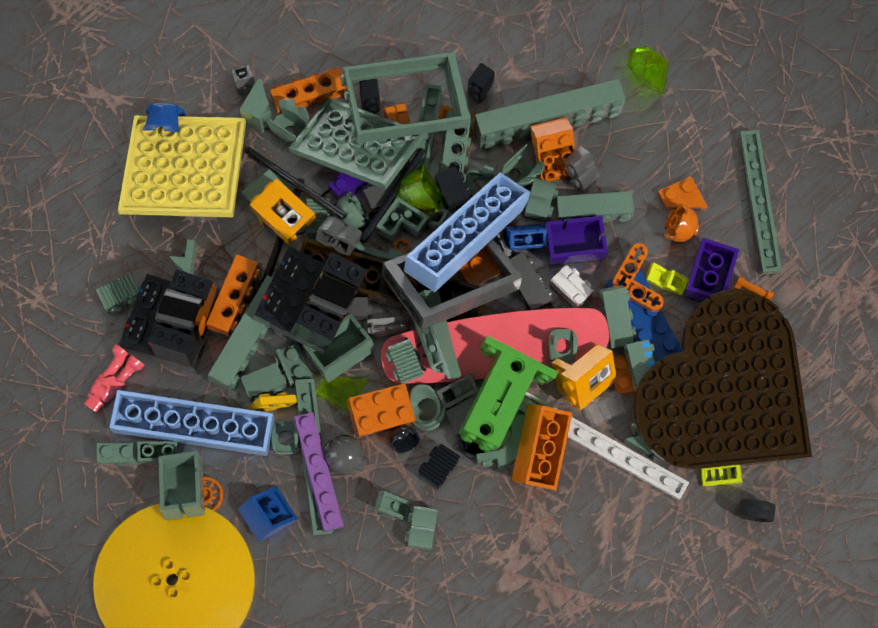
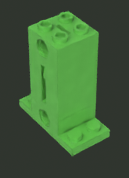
[458,336,558,452]

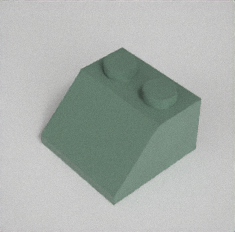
[240,79,272,133]

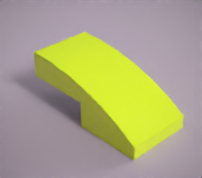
[645,263,689,296]

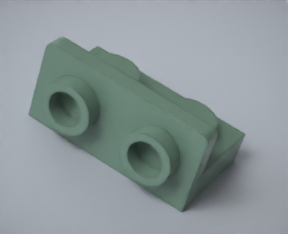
[274,343,312,388]

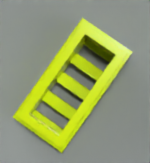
[701,465,743,487]

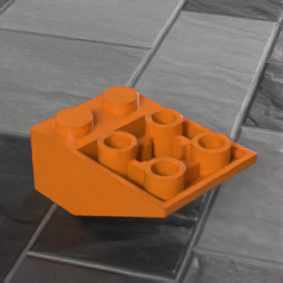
[530,117,575,182]

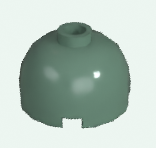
[335,192,371,229]

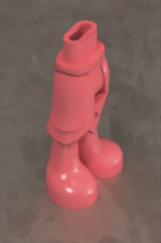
[84,344,145,412]

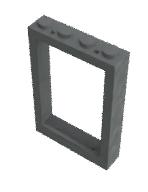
[381,239,522,330]

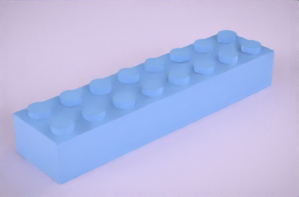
[404,172,530,292]
[109,390,275,456]

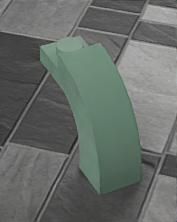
[476,415,525,470]

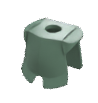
[266,99,309,145]
[498,144,544,187]

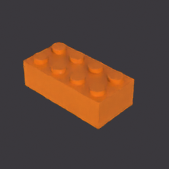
[511,403,573,490]

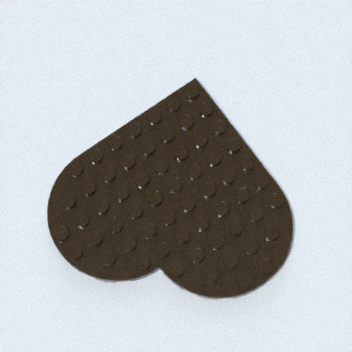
[634,289,812,469]

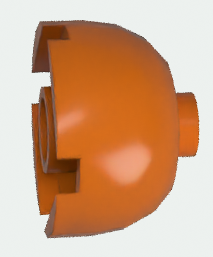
[664,203,699,242]

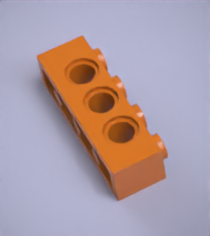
[270,67,346,114]
[206,254,261,337]

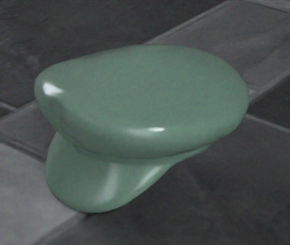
[410,384,446,431]

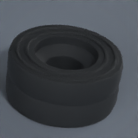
[738,499,776,522]

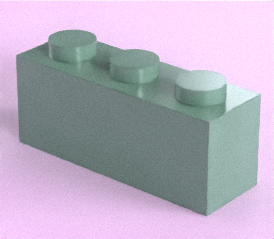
[599,285,636,348]

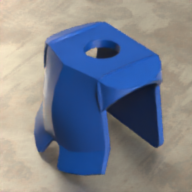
[143,103,186,132]

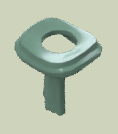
[464,165,495,196]
[548,329,578,362]
[271,421,301,455]

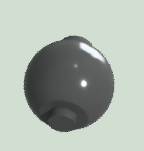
[324,434,368,474]

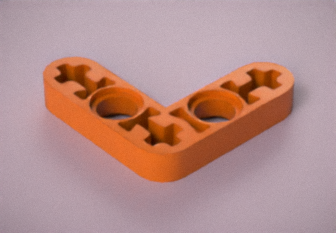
[612,243,664,312]

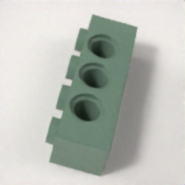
[436,110,474,186]

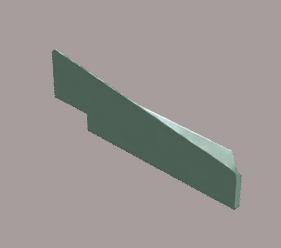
[413,290,461,379]

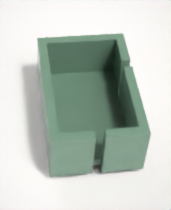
[303,313,376,383]
[159,451,205,520]

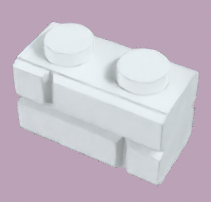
[550,265,594,308]

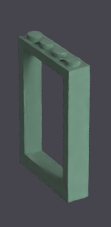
[340,52,470,143]

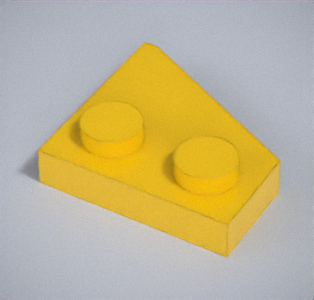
[246,393,297,412]

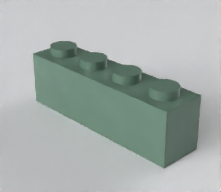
[555,191,634,225]

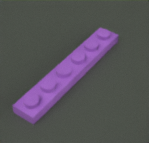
[293,412,344,532]

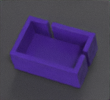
[545,216,608,265]

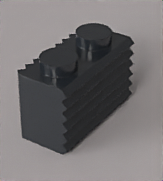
[467,63,495,103]
[359,78,380,114]
[418,443,461,491]

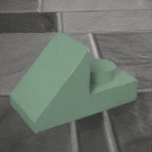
[170,239,197,274]
[623,418,653,457]
[374,490,412,521]

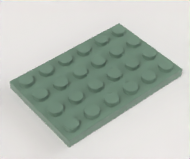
[289,98,425,189]

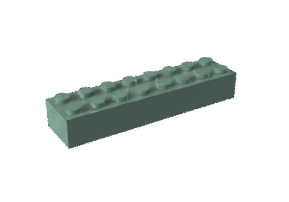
[474,79,626,149]

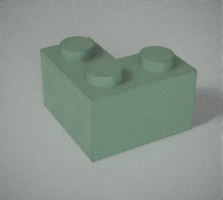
[376,196,429,243]

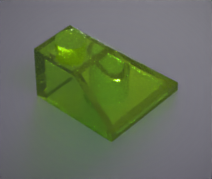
[627,46,669,95]
[399,164,441,213]

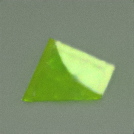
[316,377,368,412]

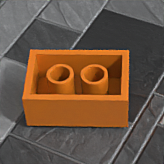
[346,383,416,438]

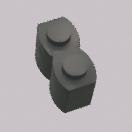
[564,146,600,191]
[316,216,362,255]

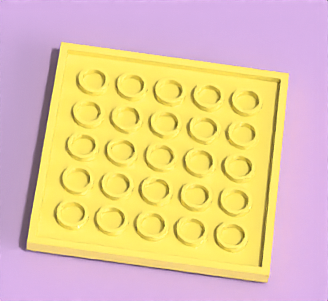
[118,115,246,217]

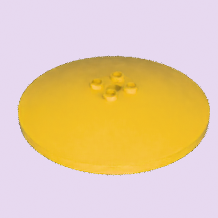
[93,504,255,628]

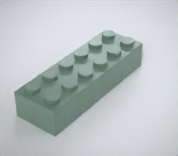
[207,275,273,393]

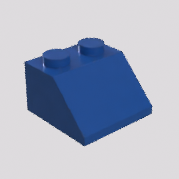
[238,486,298,542]

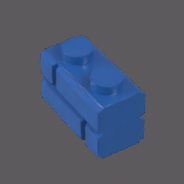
[504,224,547,250]

